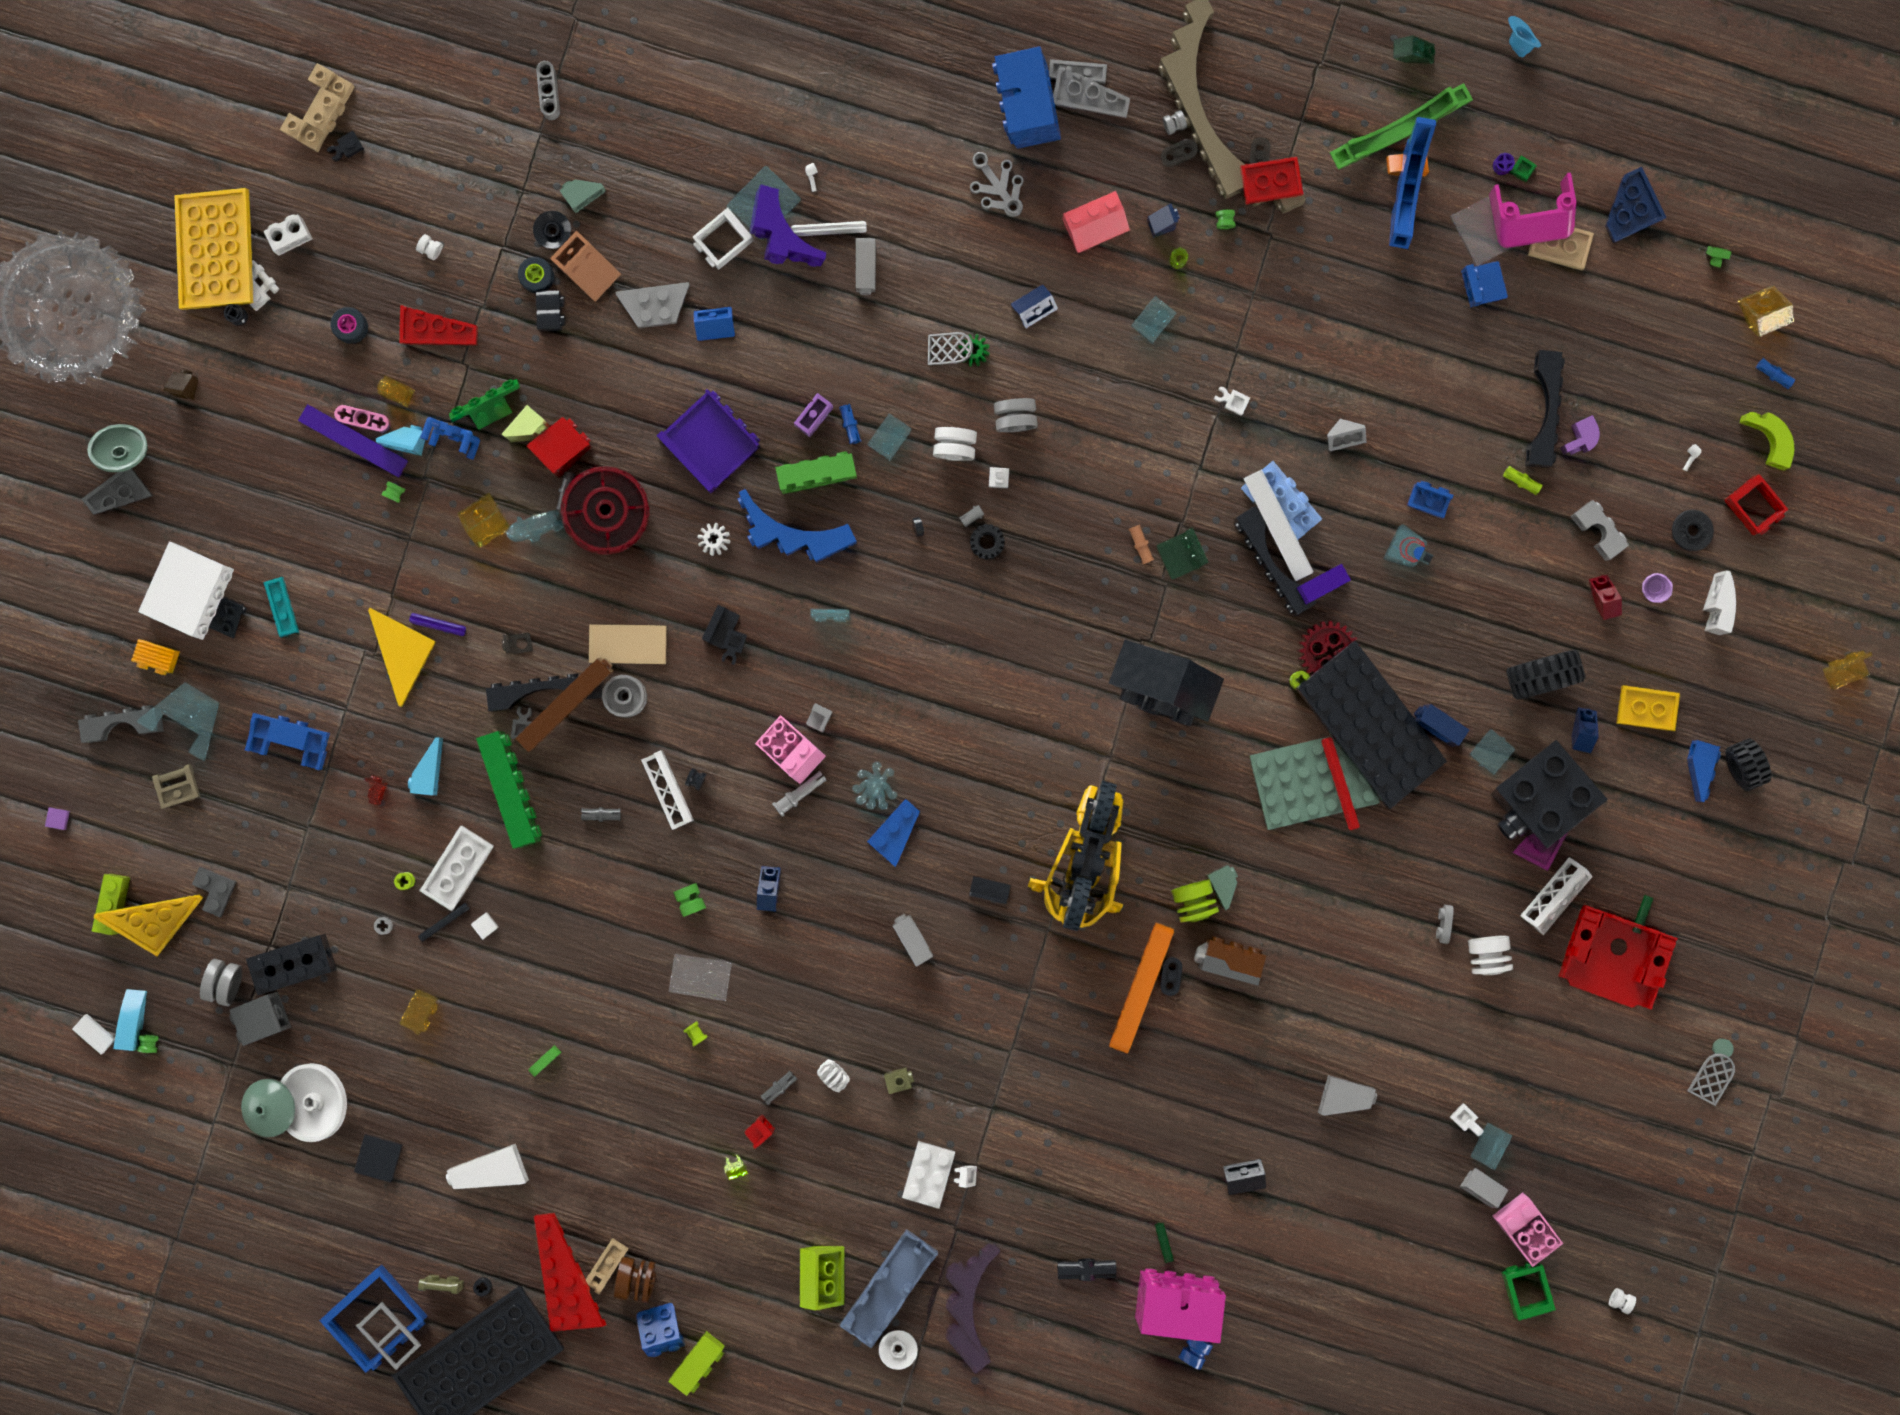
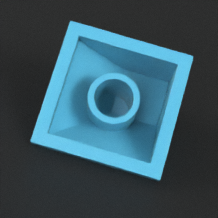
[376,425,425,456]

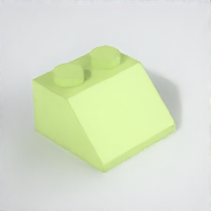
[502,405,551,442]

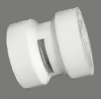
[416,234,443,260]
[1609,1288,1636,1315]

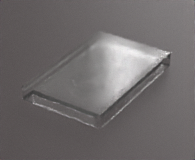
[669,953,732,1001]

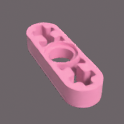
[334,405,391,433]

